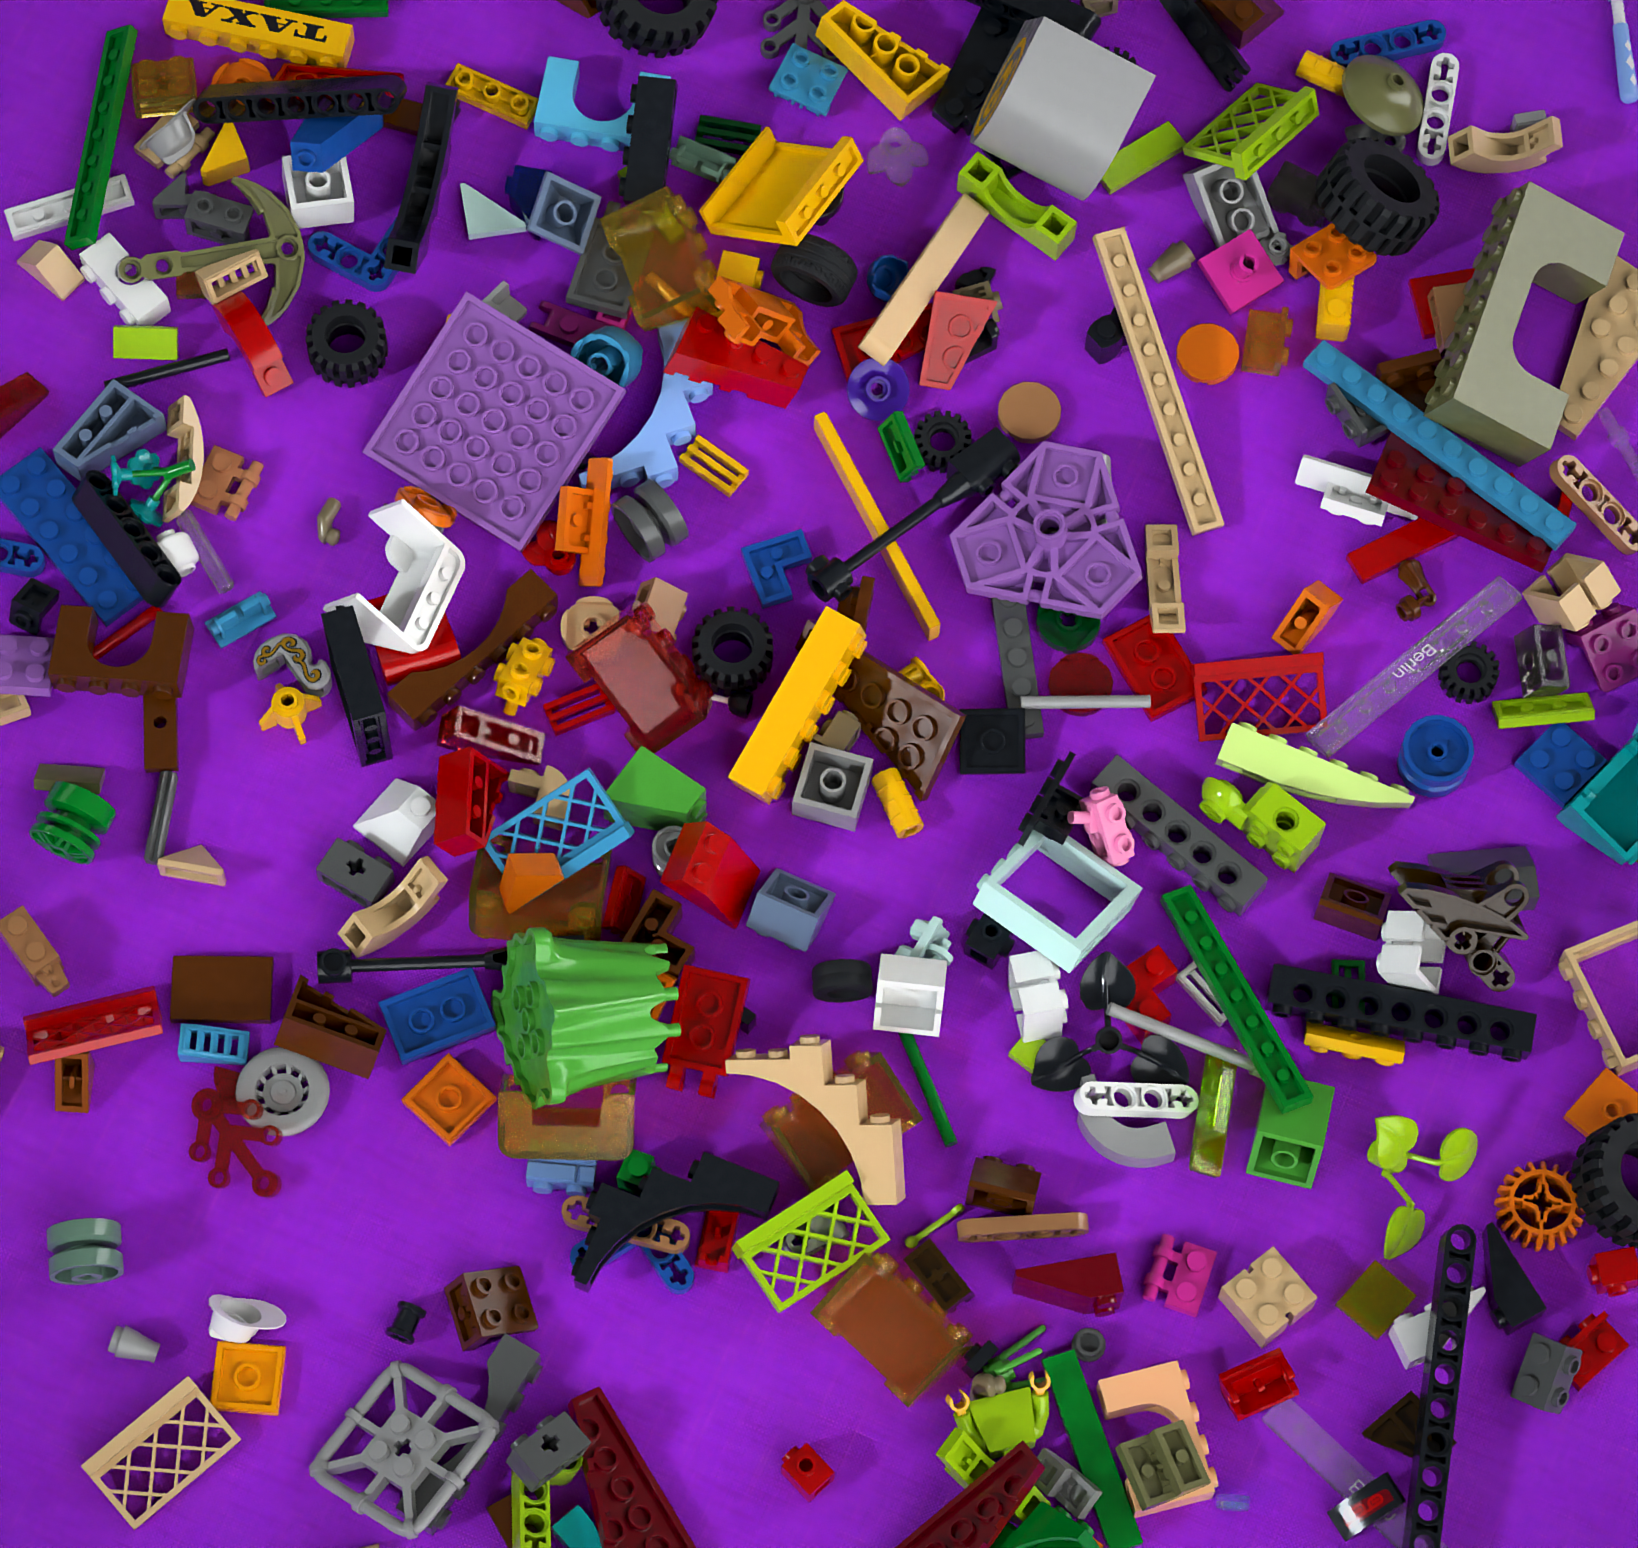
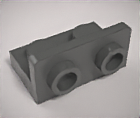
[184,190,254,245]

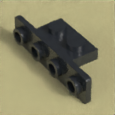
[1018,751,1083,847]

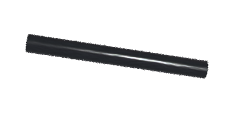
[104,348,230,388]

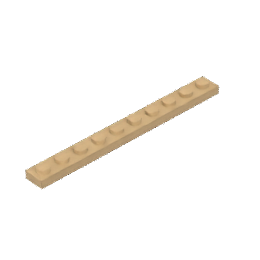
[1092,227,1225,536]

